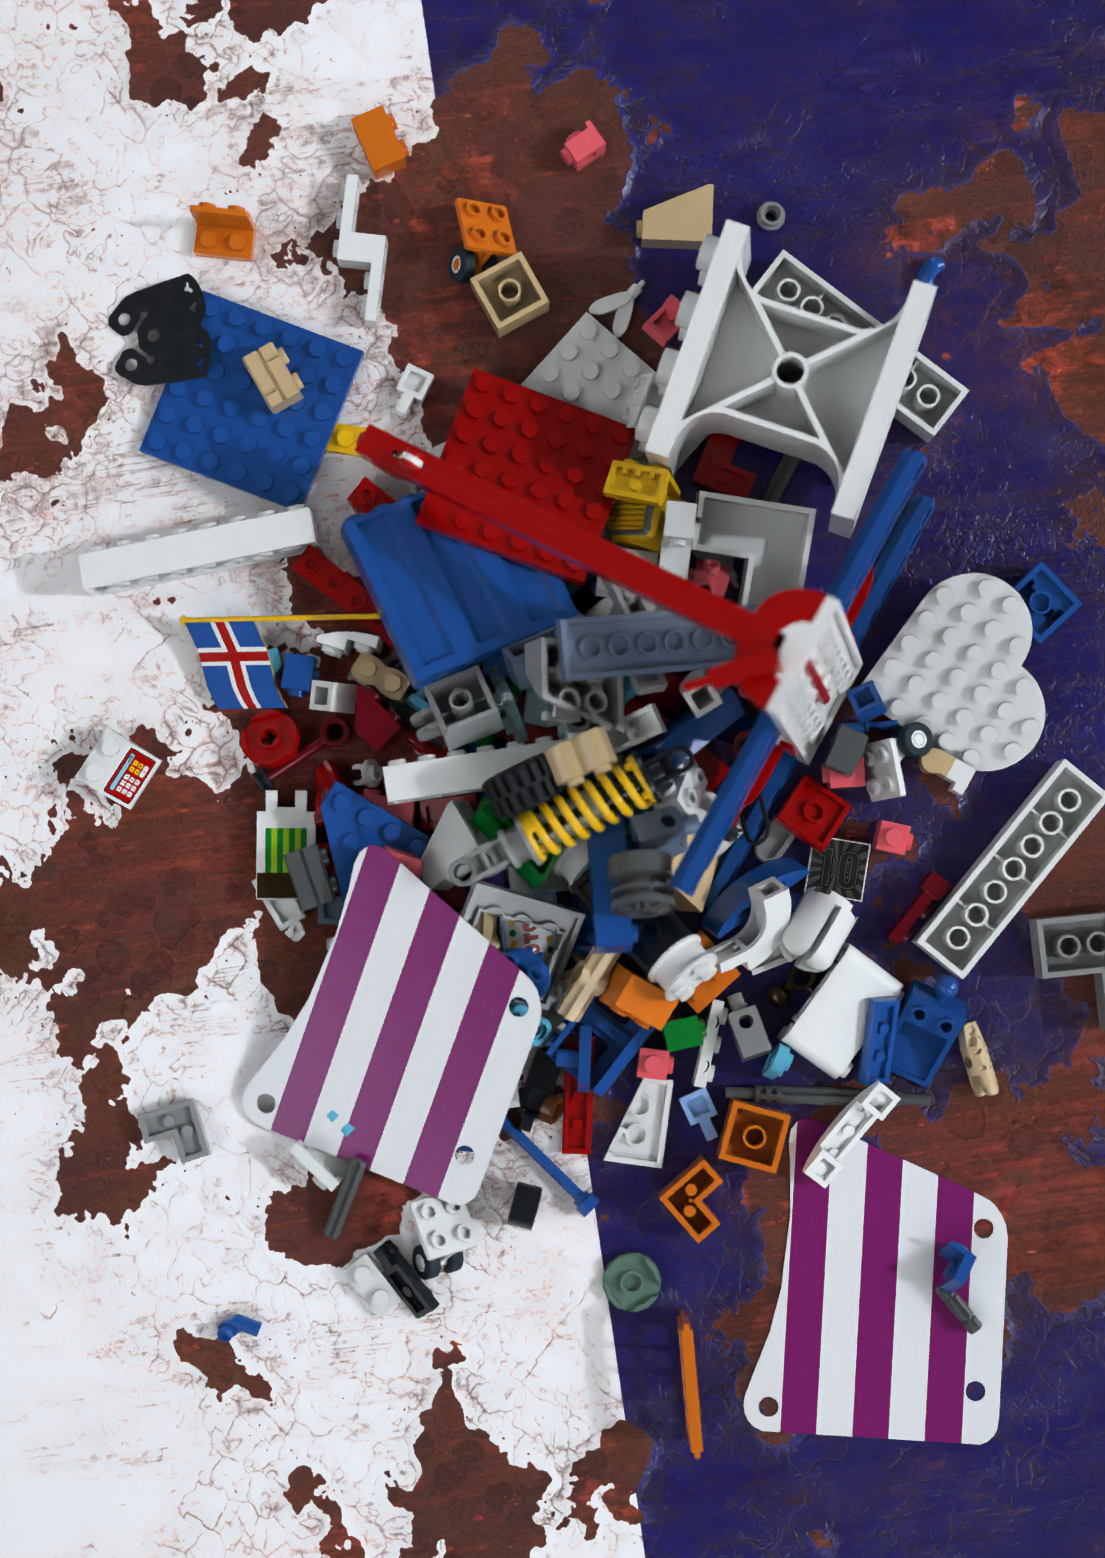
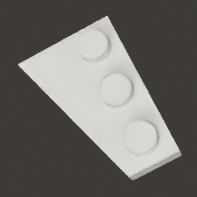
[603,1078,674,1168]

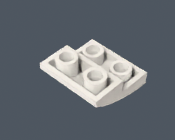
[316,631,384,659]

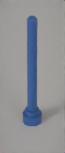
[502,1116,600,1217]

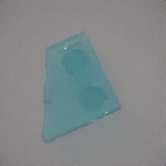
[486,666,529,744]

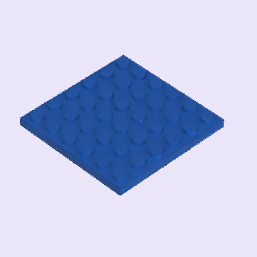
[139,291,365,508]

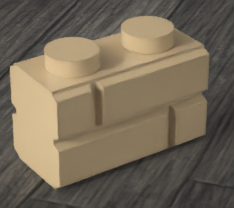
[242,342,305,414]

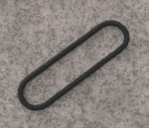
[729,757,770,845]

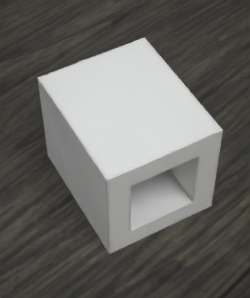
[309,680,357,714]

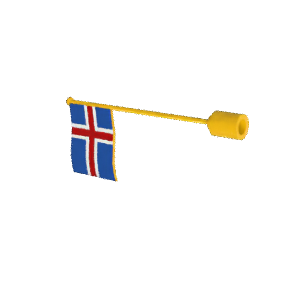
[179,613,381,709]

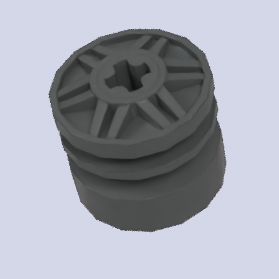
[607,850,676,918]

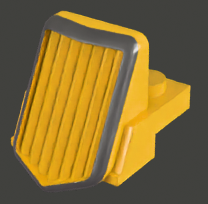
[605,490,687,555]

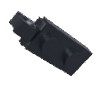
[517,1048,562,1132]
[373,1239,440,1319]

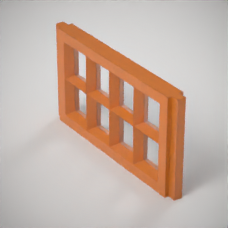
[677,1309,703,1459]

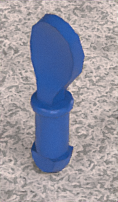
[837,720,899,733]

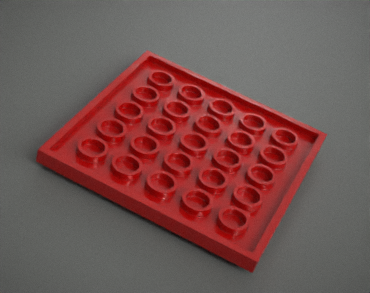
[415,368,636,587]

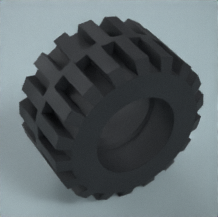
[481,753,566,819]

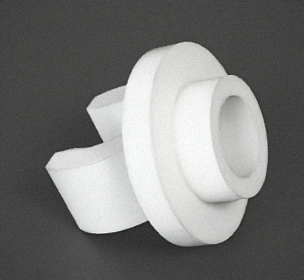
[352,759,383,788]

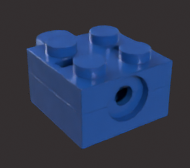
[1013,561,1082,648]

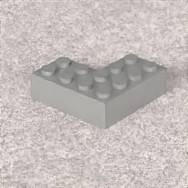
[1029,911,1105,1031]

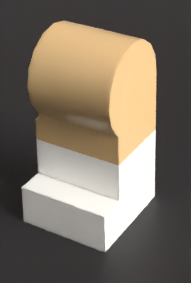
[918,748,977,796]

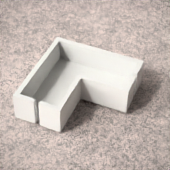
[691,491,817,606]

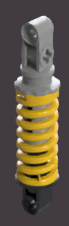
[448,745,695,887]

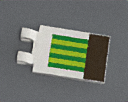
[256,790,316,900]

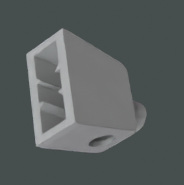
[727,992,772,1063]

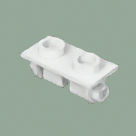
[622,372,662,431]

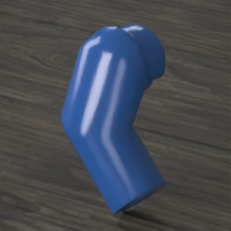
[917,256,945,297]
[217,1314,262,1342]

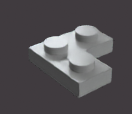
[137,1097,212,1164]

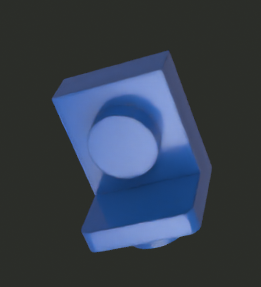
[938,1241,977,1294]

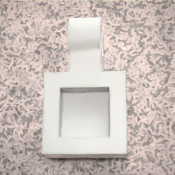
[395,363,435,419]

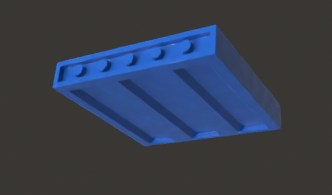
[341,490,579,690]

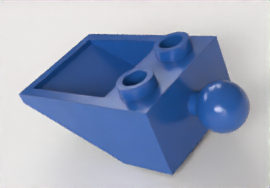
[890,975,967,1088]

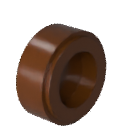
[539,1093,563,1125]

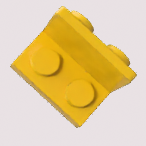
[603,459,681,507]

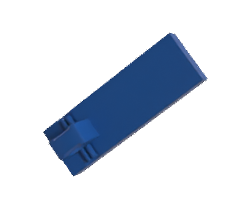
[857,996,900,1086]

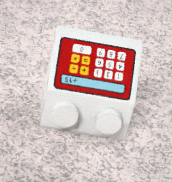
[75,728,162,810]

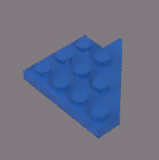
[320,780,431,905]

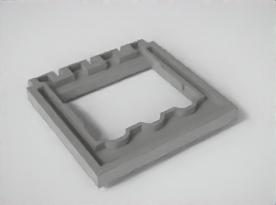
[460,881,586,1014]

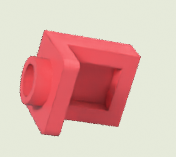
[642,294,681,347]

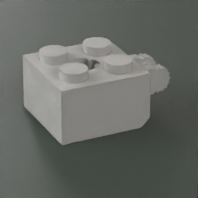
[410,665,504,751]

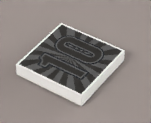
[803,838,871,902]

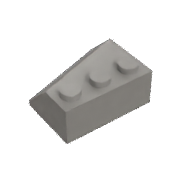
[524,637,624,734]

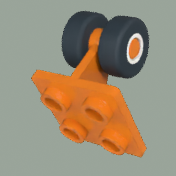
[448,198,517,283]

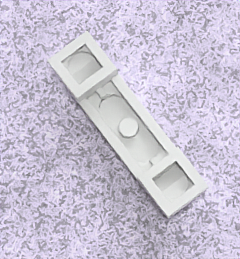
[802,1080,901,1188]

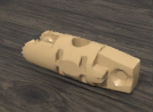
[958,1021,999,1097]

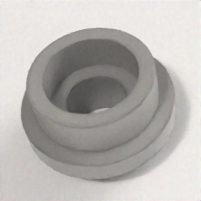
[756,201,786,231]

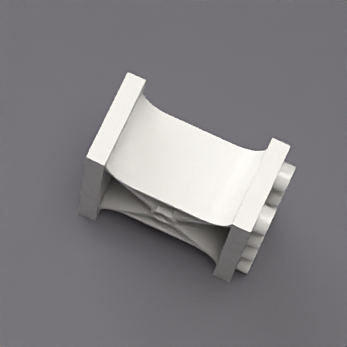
[635,219,938,539]

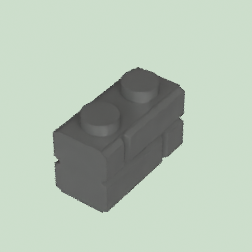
[283,844,340,912]

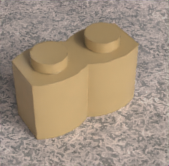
[350,653,414,705]
[544,727,618,789]

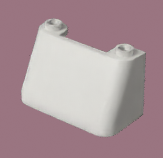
[776,943,905,1080]

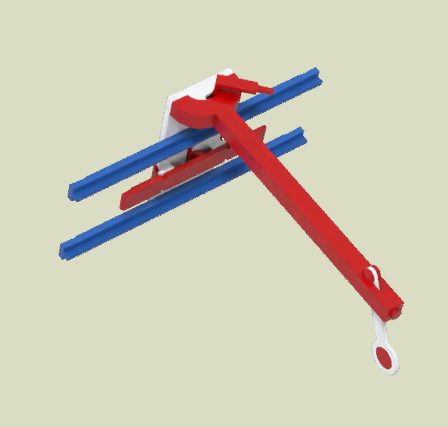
[355,424,935,909]

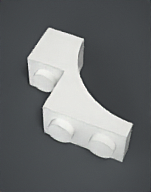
[658,500,697,580]

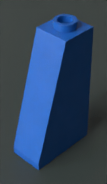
[626,688,746,768]

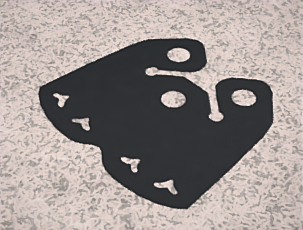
[108,273,212,386]

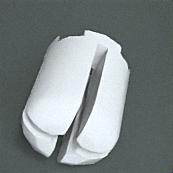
[778,886,858,973]

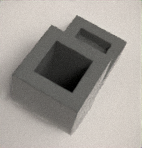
[822,723,868,778]

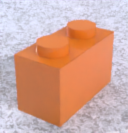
[351,105,409,180]

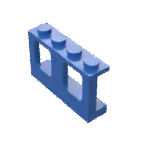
[544,960,655,1097]

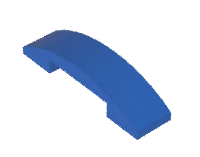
[700,857,809,939]

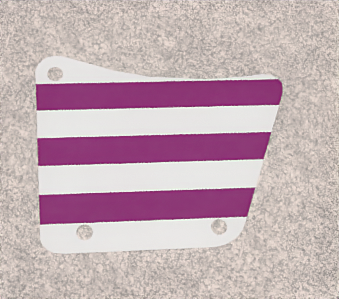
[242,845,542,1205]
[743,1118,1008,1445]

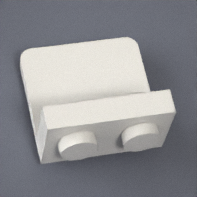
[289,1140,350,1192]

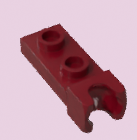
[884,871,951,945]

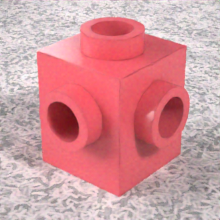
[687,558,731,598]

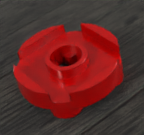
[240,710,300,768]

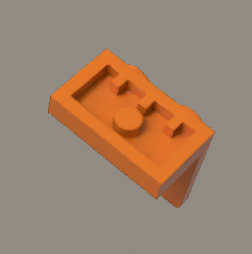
[190,202,256,262]

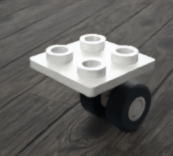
[861,722,933,802]
[408,1197,480,1280]

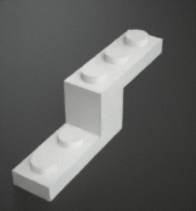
[333,174,388,329]

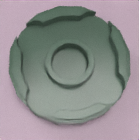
[603,1252,661,1312]

